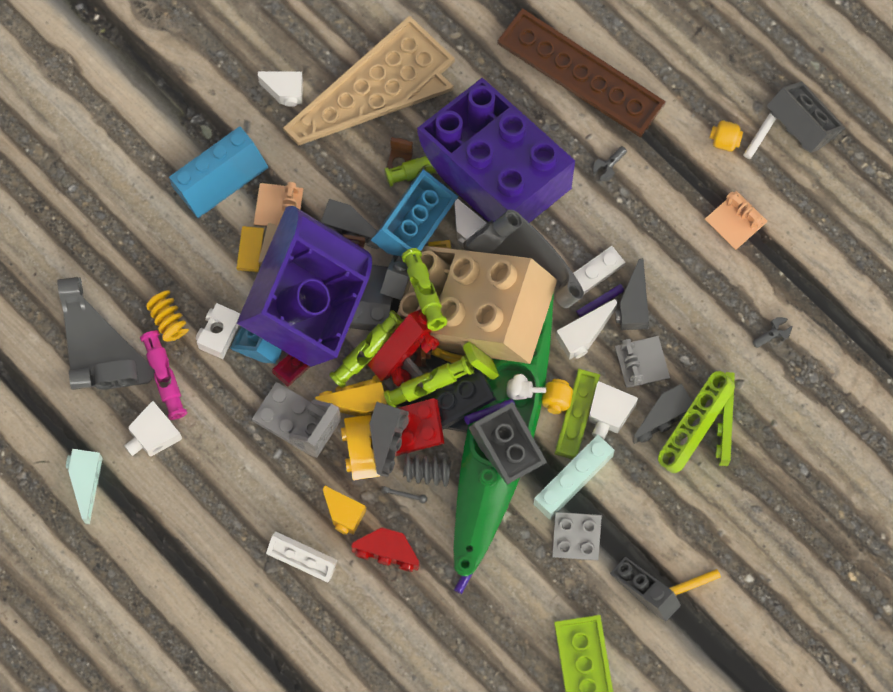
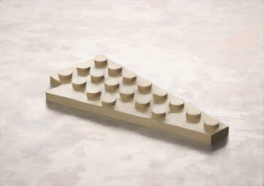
[283,15,455,146]

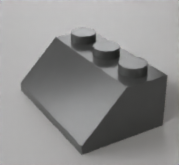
[767,81,845,153]

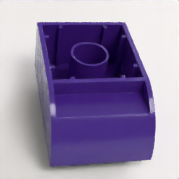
[417,78,575,223]
[236,206,372,367]

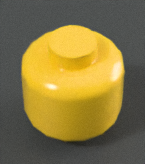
[710,120,743,152]
[542,379,573,414]

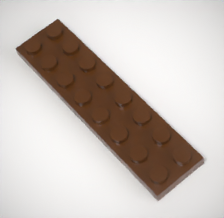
[497,8,666,138]

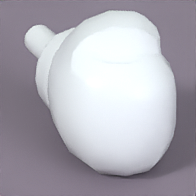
[506,374,546,400]

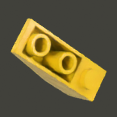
[315,381,387,417]

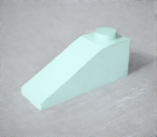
[66,449,103,524]

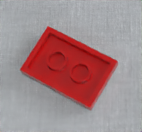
[395,398,445,457]

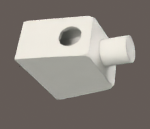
[588,381,638,440]
[124,401,182,456]

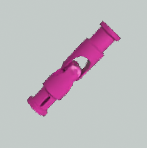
[140,330,188,420]

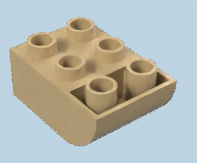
[397,246,557,364]

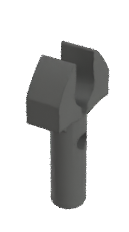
[593,146,627,181]
[753,317,793,348]

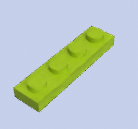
[715,372,735,466]

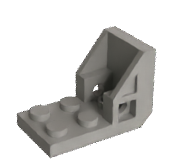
[252,382,341,458]

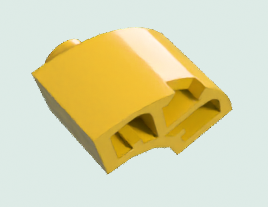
[341,415,380,480]

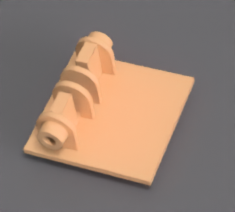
[254,182,304,226]
[705,191,767,250]

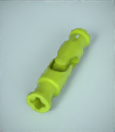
[384,156,437,187]
[401,248,447,331]
[329,310,404,388]
[384,355,474,408]

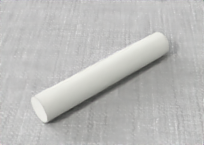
[743,113,776,159]

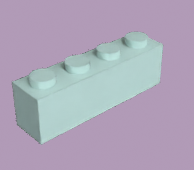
[533,435,614,520]

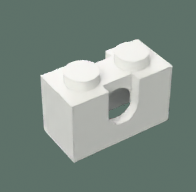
[196,303,241,359]

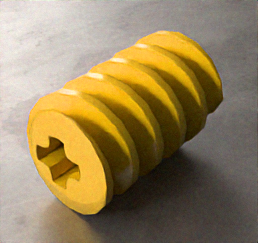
[146,290,189,342]

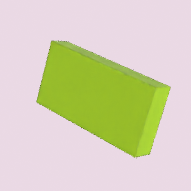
[463,342,499,380]

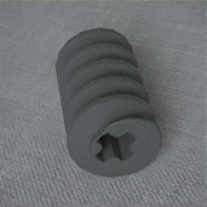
[403,453,451,487]

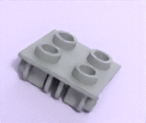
[615,336,670,388]
[552,512,602,560]

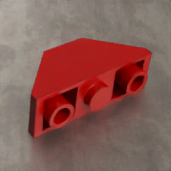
[351,527,420,572]

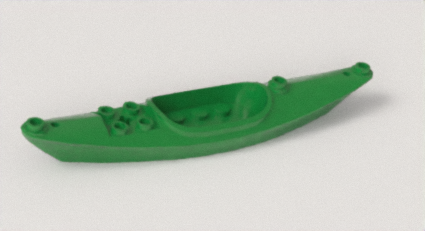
[453,293,554,576]

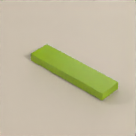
[554,368,600,460]

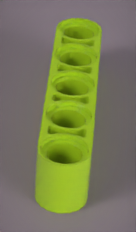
[658,371,735,473]

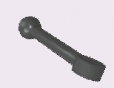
[380,486,427,503]

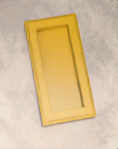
[237,226,265,272]

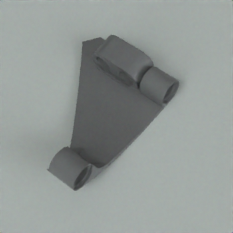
[463,209,584,308]
[57,277,155,390]

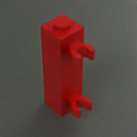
[368,309,440,387]

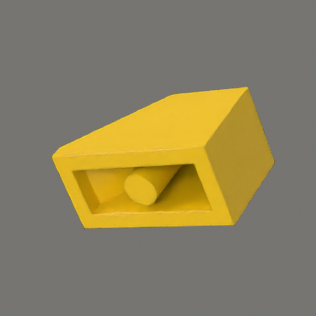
[323,486,366,535]

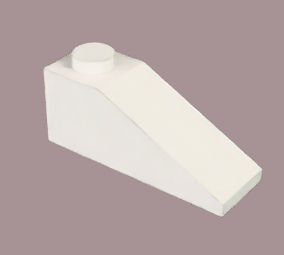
[556,299,617,360]

